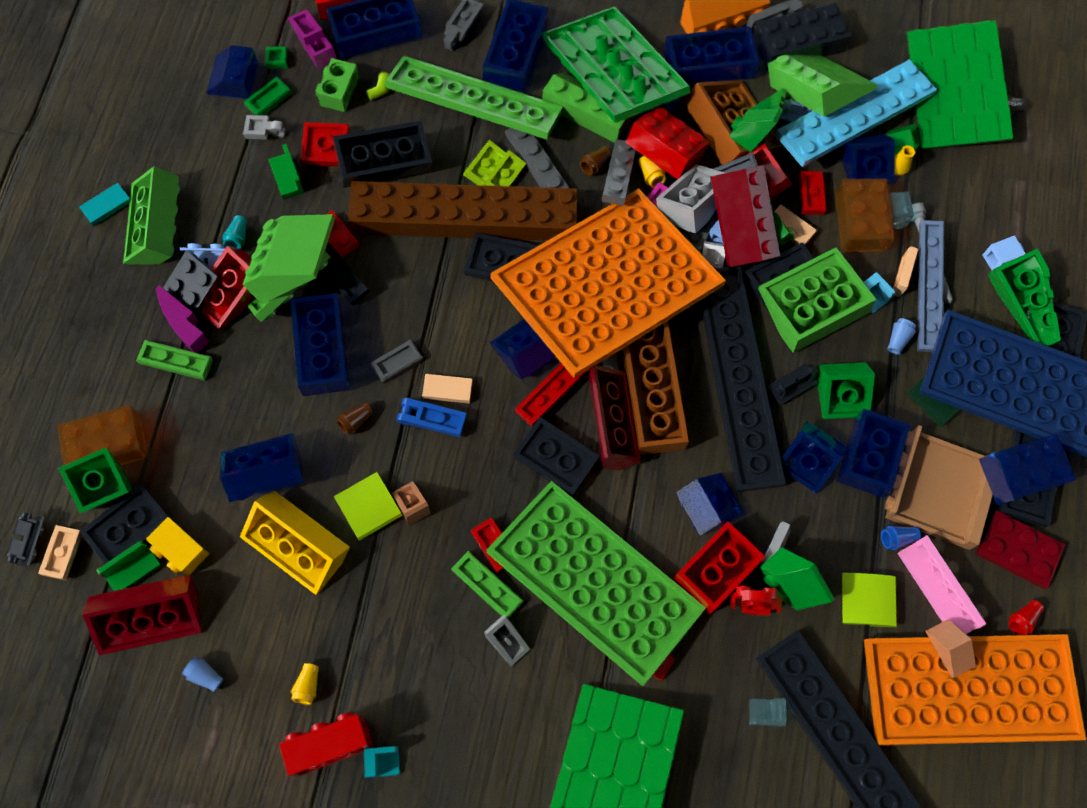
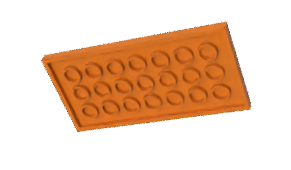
[864,634,1086,745]

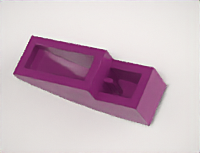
[288,10,337,70]
[156,286,209,353]

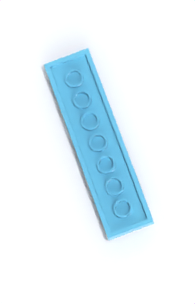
[775,60,937,167]

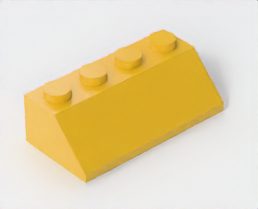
[240,490,350,595]

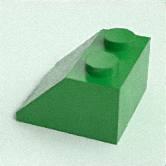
[818,362,875,419]
[58,447,133,514]
[760,547,834,610]

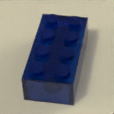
[326,0,422,59]
[483,0,548,92]
[663,26,759,85]
[290,293,350,396]

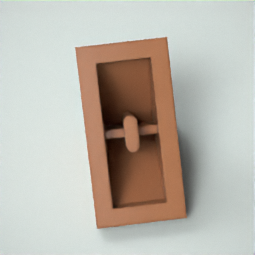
[392,481,431,526]
[925,619,976,678]

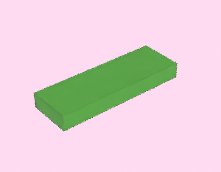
[136,340,213,381]
[451,551,523,619]

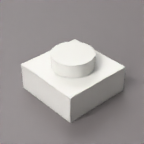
[701,241,725,268]

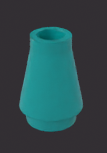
[222,215,247,249]

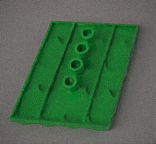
[543,6,690,123]
[907,20,1013,150]
[550,684,684,808]

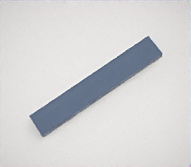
[917,220,944,352]

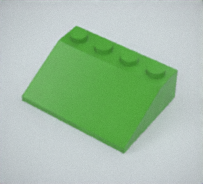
[768,55,877,117]
[242,214,335,303]
[758,247,876,353]

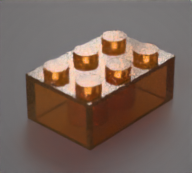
[835,179,894,252]
[57,405,148,465]

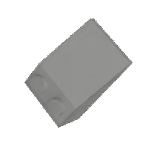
[656,164,724,234]

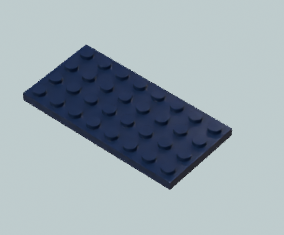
[919,310,1087,457]

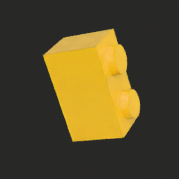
[146,517,209,575]

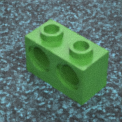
[316,58,359,112]

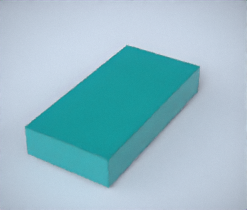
[79,183,130,226]

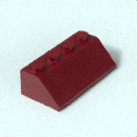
[710,165,780,267]
[589,365,641,471]
[82,575,202,656]

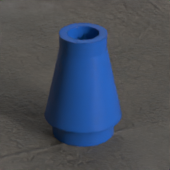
[881,526,921,550]

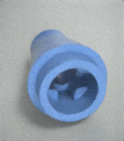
[887,318,916,355]
[182,656,224,692]

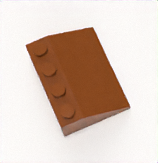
[683,80,784,165]

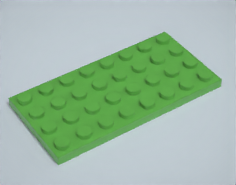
[487,481,706,686]

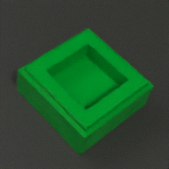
[265,46,288,69]

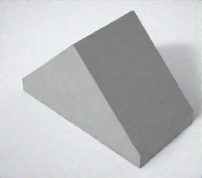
[484,615,530,666]

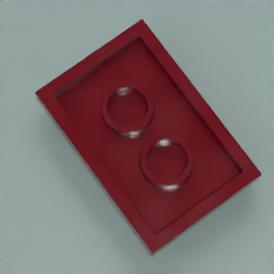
[975,510,1065,589]

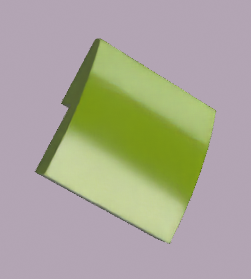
[463,140,526,186]
[334,472,402,540]
[842,573,897,627]

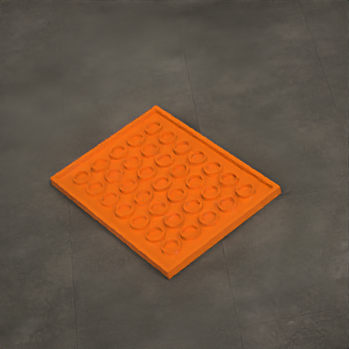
[491,189,726,379]

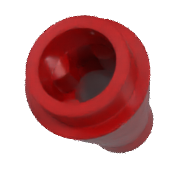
[1008,600,1044,635]

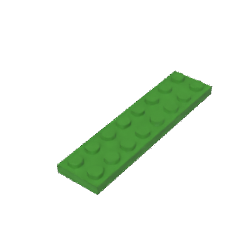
[385,56,563,139]

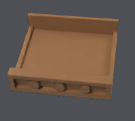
[884,425,1003,550]

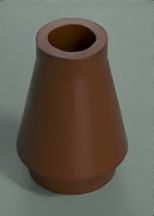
[580,146,611,176]
[336,403,373,435]

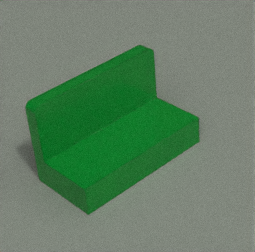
[268,144,304,200]
[97,541,162,591]

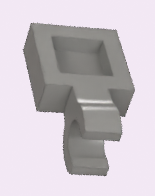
[243,115,286,140]

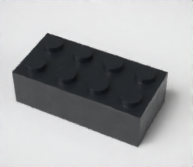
[753,2,852,72]
[333,121,432,188]

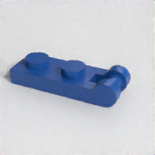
[396,398,467,438]

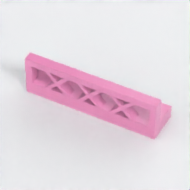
[897,536,986,634]

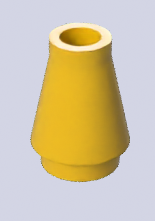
[889,146,915,175]
[638,156,666,188]
[291,663,319,705]

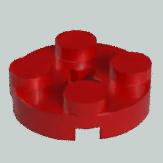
[730,586,783,615]

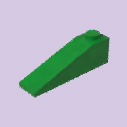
[729,88,786,152]
[987,248,1061,346]

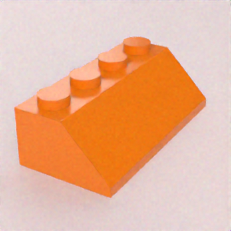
[681,0,770,42]

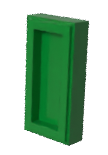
[244,77,292,116]

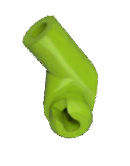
[367,72,390,101]

